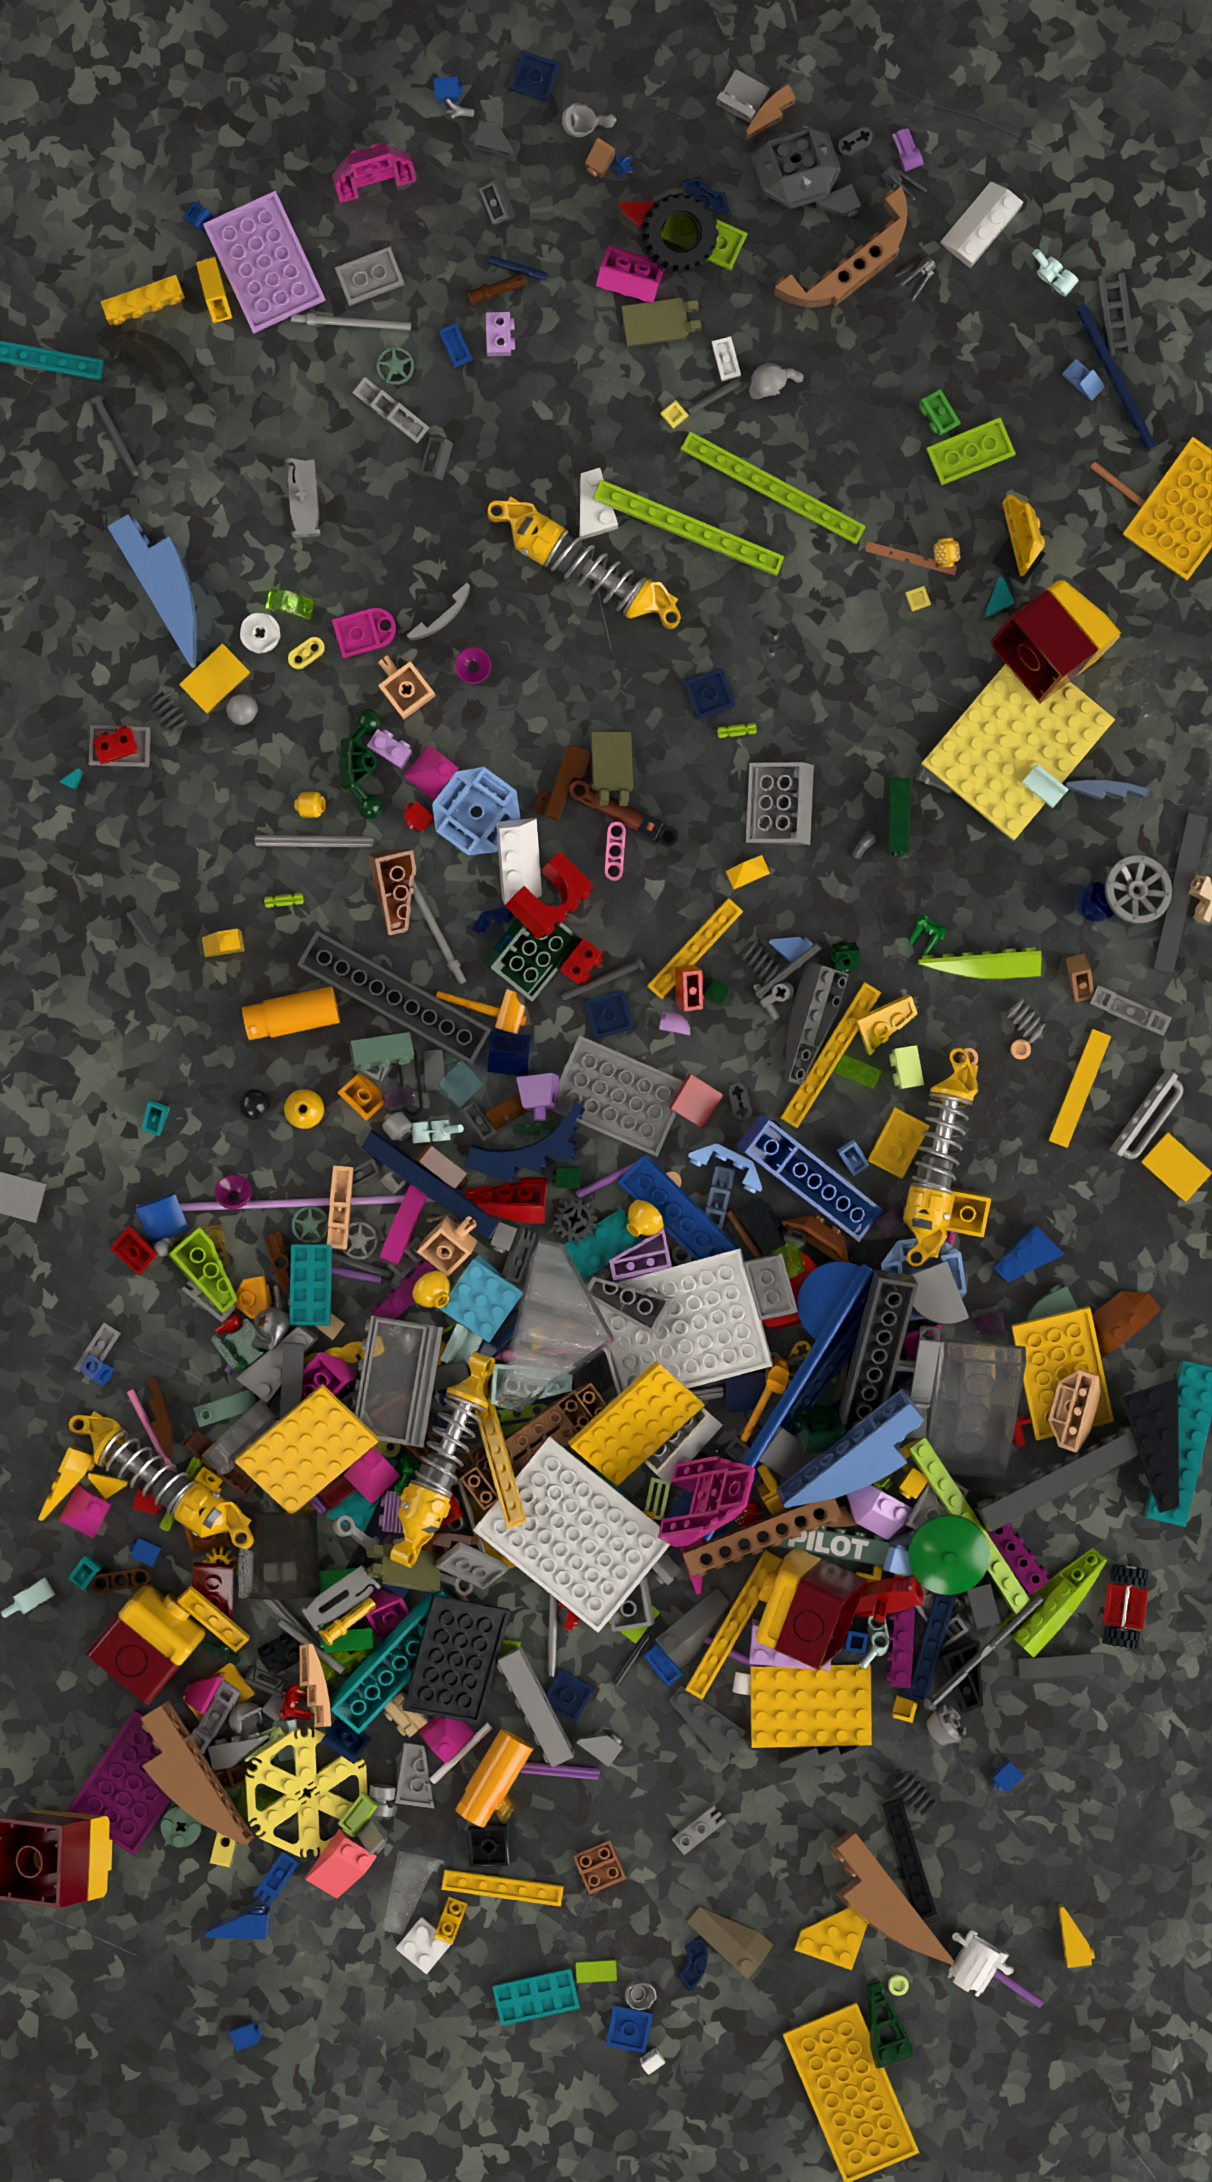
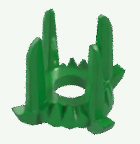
[909,915,946,955]
[394,1455,421,1496]

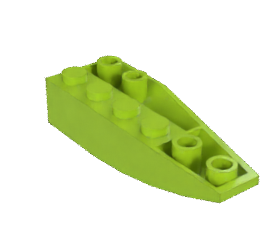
[917,947,1042,979]
[999,1548,1107,1658]

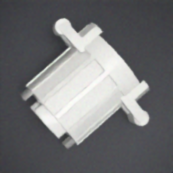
[947,1930,1013,1997]

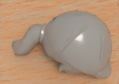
[562,103,617,138]
[749,363,804,400]
[229,1702,263,1754]

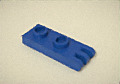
[252,1850,300,1907]

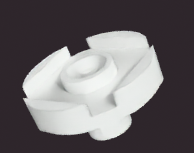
[240,613,281,654]

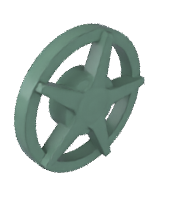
[377,347,414,385]
[292,1206,329,1244]

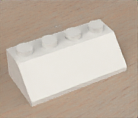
[940,182,1023,268]
[496,818,542,904]
[644,1407,723,1485]

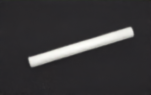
[429,1723,493,1784]

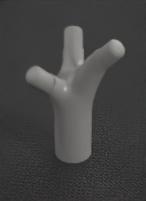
[446,98,474,119]

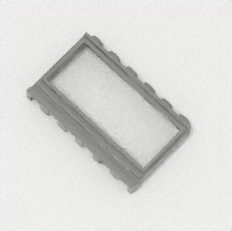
[351,1316,443,1448]

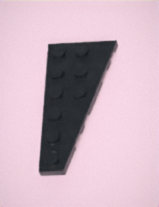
[1120,1378,1179,1513]

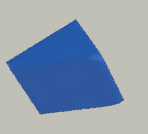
[183,202,213,232]

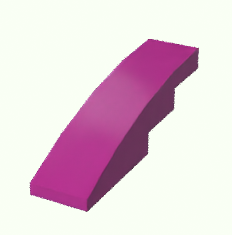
[380,1184,428,1266]

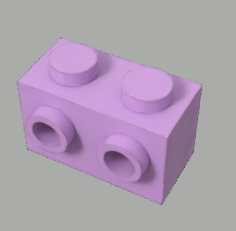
[486,312,515,356]
[367,729,412,770]

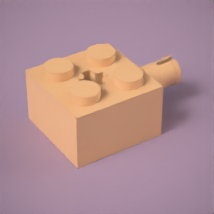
[378,655,435,720]
[417,1216,477,1277]

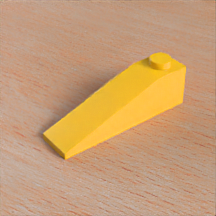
[38,1445,95,1521]

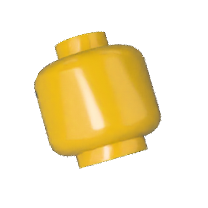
[294,792,326,818]

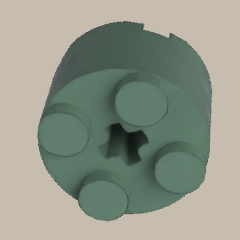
[161,1804,203,1848]

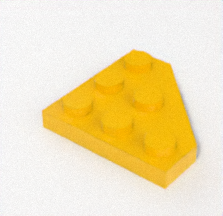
[794,1907,867,1970]

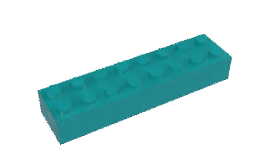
[1143,1360,1212,1527]
[329,1587,452,1734]

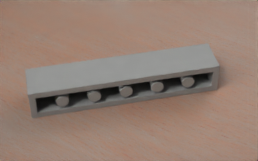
[497,1646,575,1768]

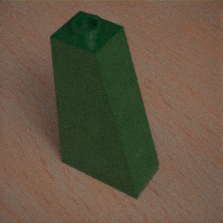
[887,778,911,857]

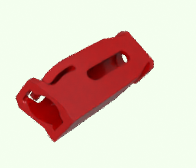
[853,1576,924,1623]

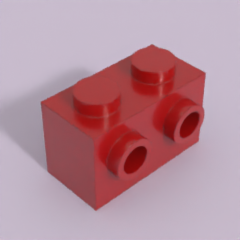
[92,726,140,765]
[559,938,603,985]
[675,965,704,1011]

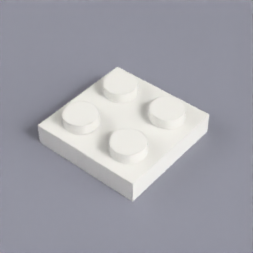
[396,1916,450,1974]

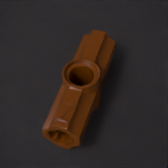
[263,1231,291,1294]

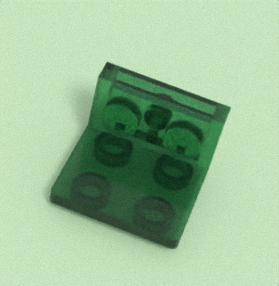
[210,1319,269,1374]

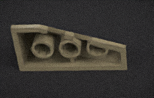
[686,1906,773,1979]

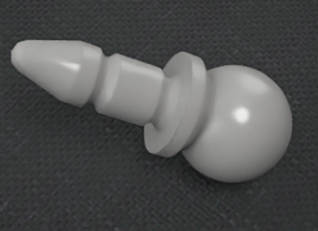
[154,1233,182,1257]

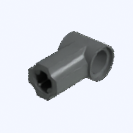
[914,761,952,794]

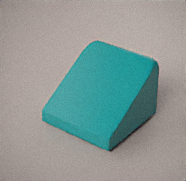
[59,769,83,790]

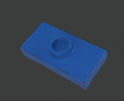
[438,323,473,368]
[643,1643,683,1687]

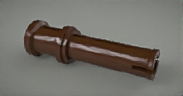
[465,273,527,307]

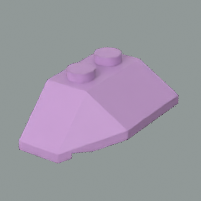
[846,1484,913,1540]

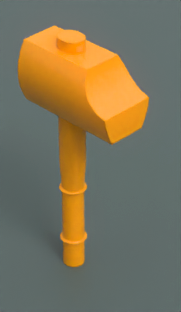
[436,989,527,1035]
[740,1356,789,1442]

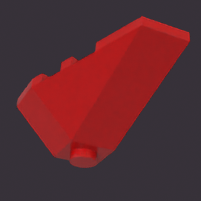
[464,1178,547,1224]

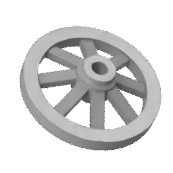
[1105,855,1172,924]

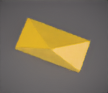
[725,855,770,890]
[88,1472,130,1499]

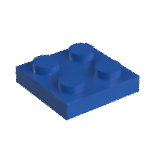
[605,2004,653,2054]

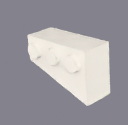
[580,468,618,540]

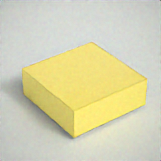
[660,400,688,429]
[905,586,931,612]

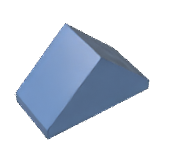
[836,1139,870,1177]

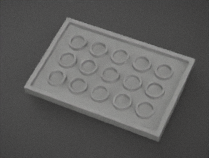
[549,1035,684,1157]

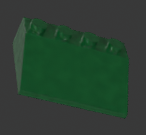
[482,918,582,1002]

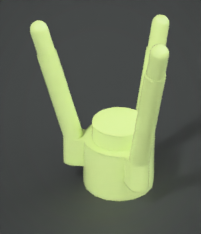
[245,1725,287,1762]

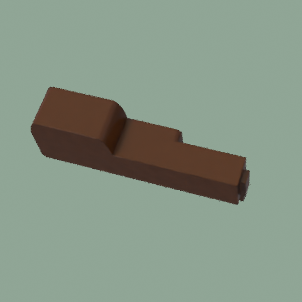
[532,745,591,821]

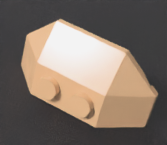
[1048,1370,1101,1453]

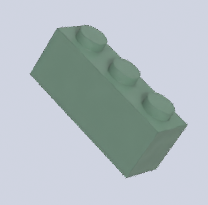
[349,1032,414,1071]

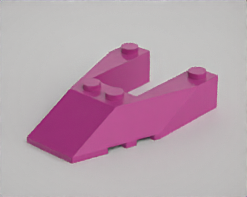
[332,143,416,203]
[657,1456,755,1547]

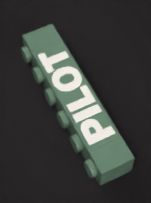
[767,1520,890,1566]

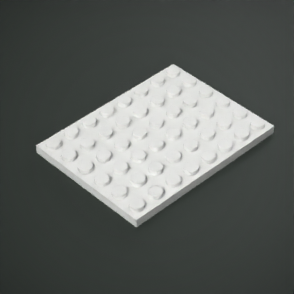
[591,1248,773,1395]
[473,1436,670,1633]

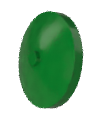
[908,1514,990,1595]

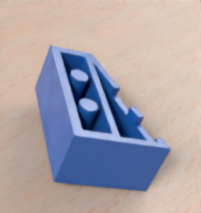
[992,1225,1064,1282]

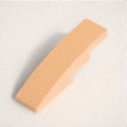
[327,1166,354,1250]
[300,1644,331,1727]

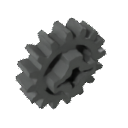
[554,1199,598,1243]

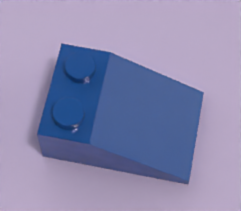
[205,1905,270,1940]

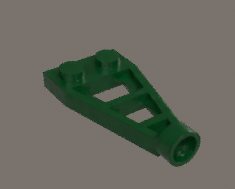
[867,1981,914,2069]

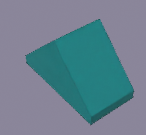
[984,577,1015,618]
[141,1100,171,1136]
[68,1554,103,1590]

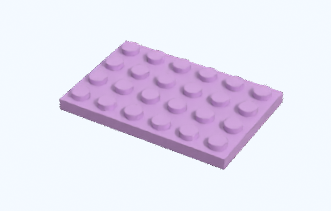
[203,191,326,334]

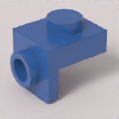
[79,1354,115,1385]

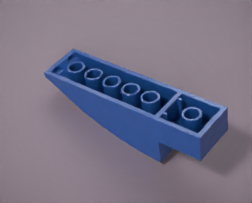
[737,1114,883,1242]

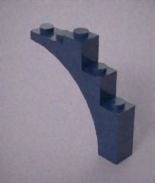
[464,1099,585,1183]

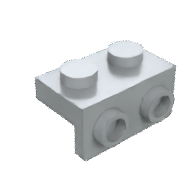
[652,1552,681,1585]

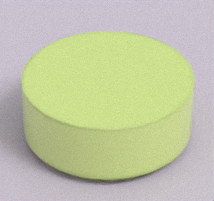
[888,1974,909,1996]

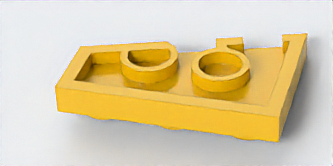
[855,994,917,1055]

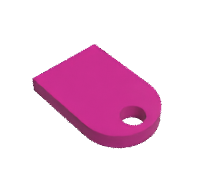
[332,608,396,659]

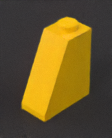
[196,257,232,324]
[202,929,245,957]

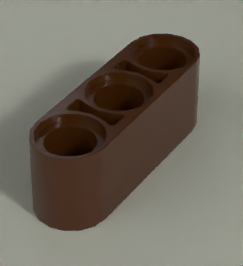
[91,1567,151,1592]

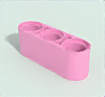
[605,822,626,881]

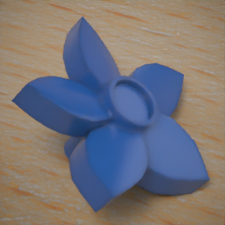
[609,154,633,178]

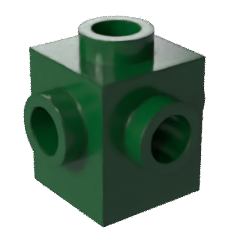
[829,941,860,972]

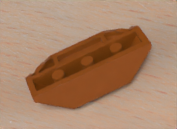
[780,1214,849,1262]
[1092,1291,1161,1358]

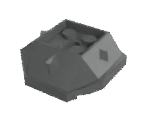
[752,125,841,209]

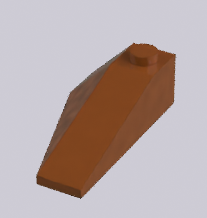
[368,849,416,936]

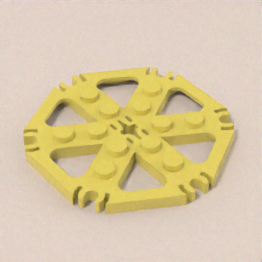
[245,1727,368,1857]

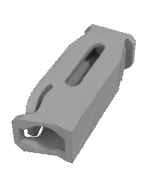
[287,458,321,538]
[896,1325,940,1408]
[301,1565,381,1632]

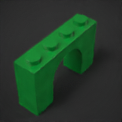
[316,1567,375,1653]

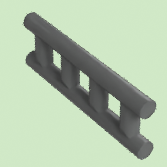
[1097,273,1135,356]

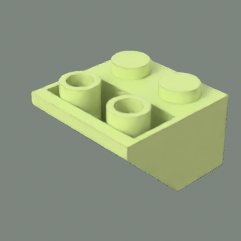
[889,1045,924,1090]

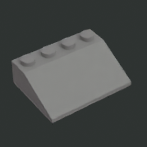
[746,762,814,845]

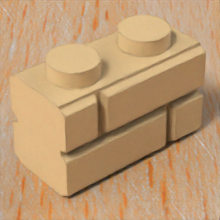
[383,1690,428,1738]

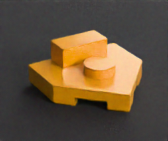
[233,1276,273,1319]

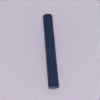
[488,256,548,281]

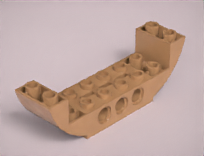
[774,187,907,307]
[460,1383,607,1510]

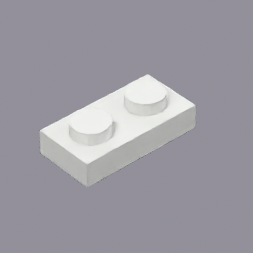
[712,337,741,381]

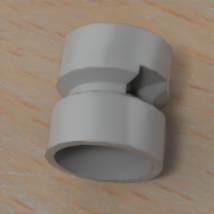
[369,1784,396,1817]

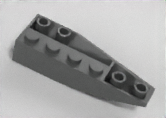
[785,961,849,1085]

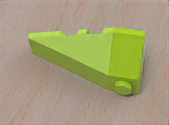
[167,1227,237,1314]

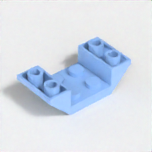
[687,1143,762,1194]

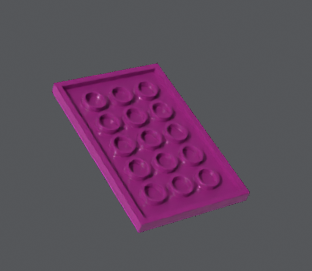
[67,1709,171,1856]

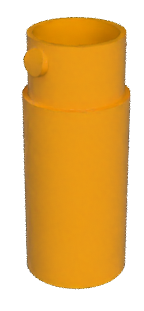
[242,986,340,1040]
[455,1728,534,1828]

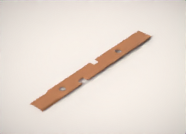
[865,542,957,575]

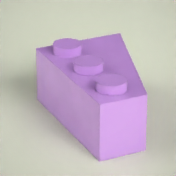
[609,1229,672,1282]

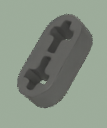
[838,127,873,157]
[729,1083,751,1120]

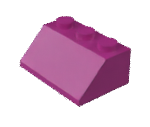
[596,246,664,303]
[302,1352,357,1401]

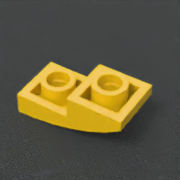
[433,1897,467,1945]

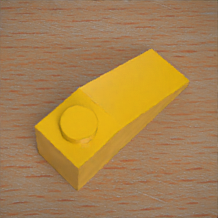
[1058,1904,1095,1968]

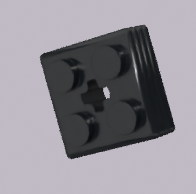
[468,1824,510,1868]

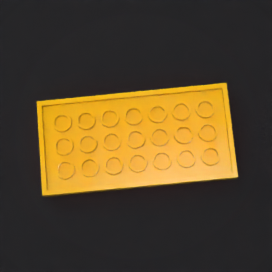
[782,2002,919,2182]

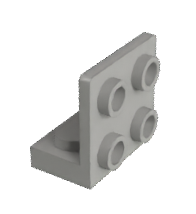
[716,70,770,123]

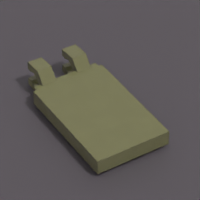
[622,298,701,347]
[590,732,634,806]
[367,1543,440,1593]

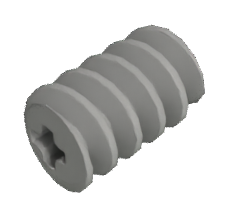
[1007,998,1048,1044]

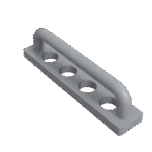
[1109,1069,1183,1159]

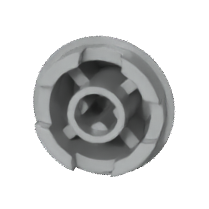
[927,1704,966,1745]

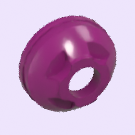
[455,647,491,684]
[215,1175,252,1209]

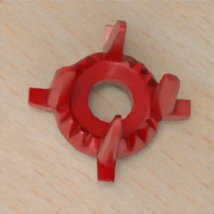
[280,1683,314,1721]

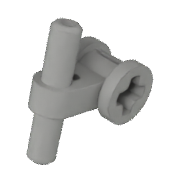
[753,982,794,1020]

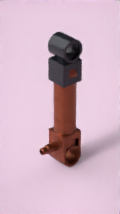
[570,780,678,848]

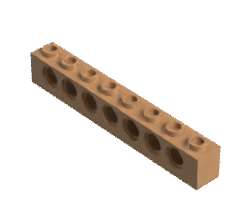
[682,1498,842,1577]

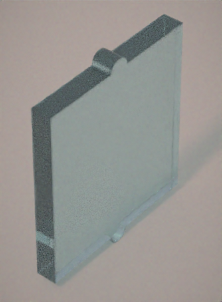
[437,1060,483,1108]

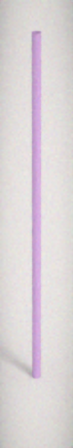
[136,1193,465,1213]

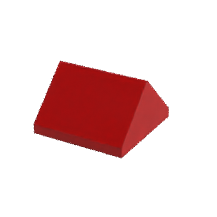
[110,1226,158,1276]

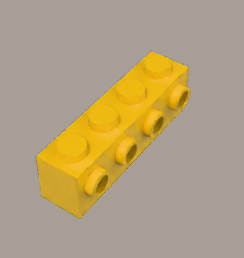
[101,275,185,325]

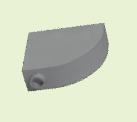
[911,1261,969,1324]

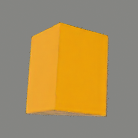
[337,1073,389,1121]

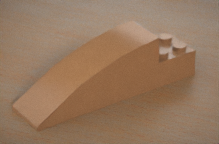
[141,1700,254,1846]
[829,1832,955,1965]

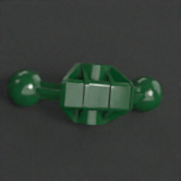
[339,709,383,819]

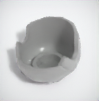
[226,693,258,725]
[624,1979,657,2010]

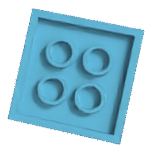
[439,1259,523,1342]

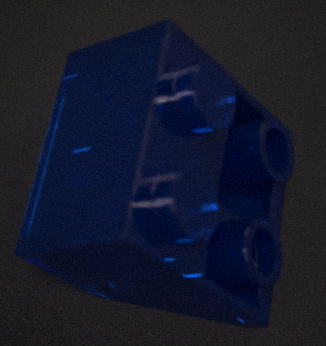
[487,1032,531,1076]

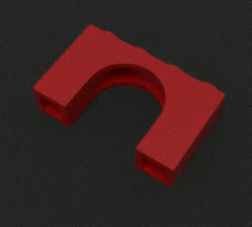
[505,852,594,939]

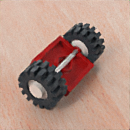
[1102,1564,1149,1649]

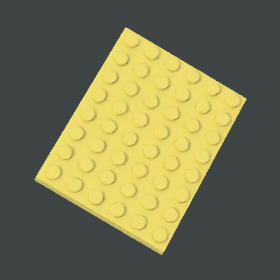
[921,664,1115,841]

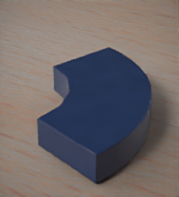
[682,177,729,214]
[678,1935,708,1991]

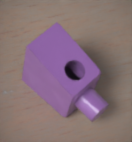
[517,1073,559,1121]

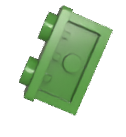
[919,389,961,437]

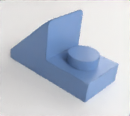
[1062,359,1105,401]

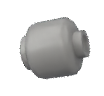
[382,1111,412,1142]

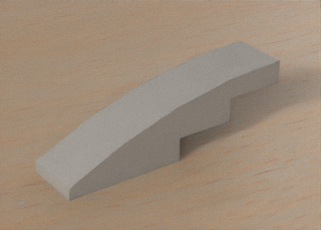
[351,377,430,443]

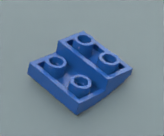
[135,1193,189,1244]

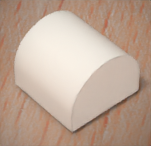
[732,1671,750,1695]
[640,2048,665,2075]

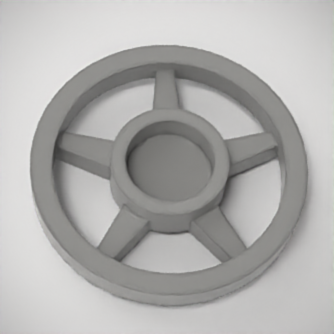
[343,1222,378,1260]

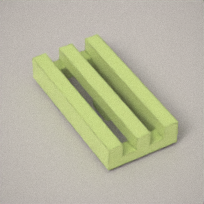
[644,1477,670,1520]

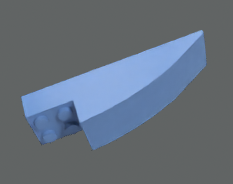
[107,514,197,669]
[776,1389,925,1508]

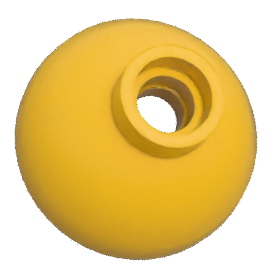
[284,1089,324,1129]
[626,1200,664,1237]
[412,1271,450,1308]

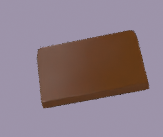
[485,1093,528,1130]

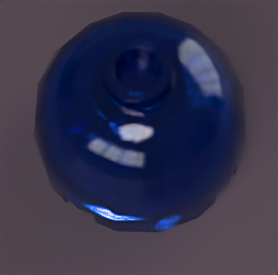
[1077,882,1115,923]

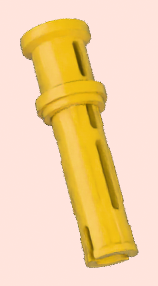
[319,1597,376,1646]

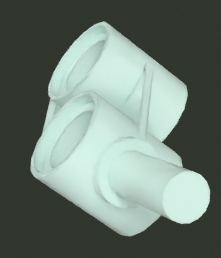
[1033,249,1078,297]
[411,1120,464,1143]
[1,1578,55,1618]
[859,1616,889,1669]

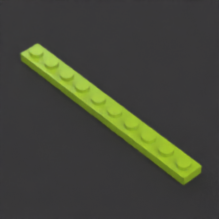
[681,431,866,545]
[592,479,784,576]
[907,1437,1031,1614]

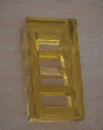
[202,1224,230,1267]
[494,1794,516,1822]

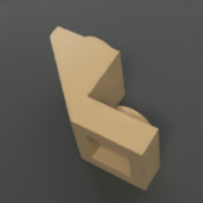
[1189,875,1212,922]

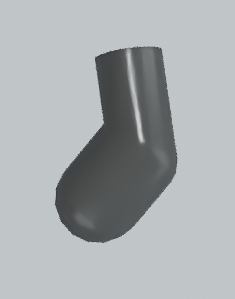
[851,831,876,859]

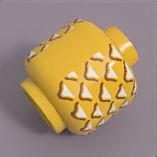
[933,537,960,567]

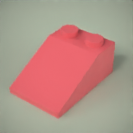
[305,1829,377,1898]

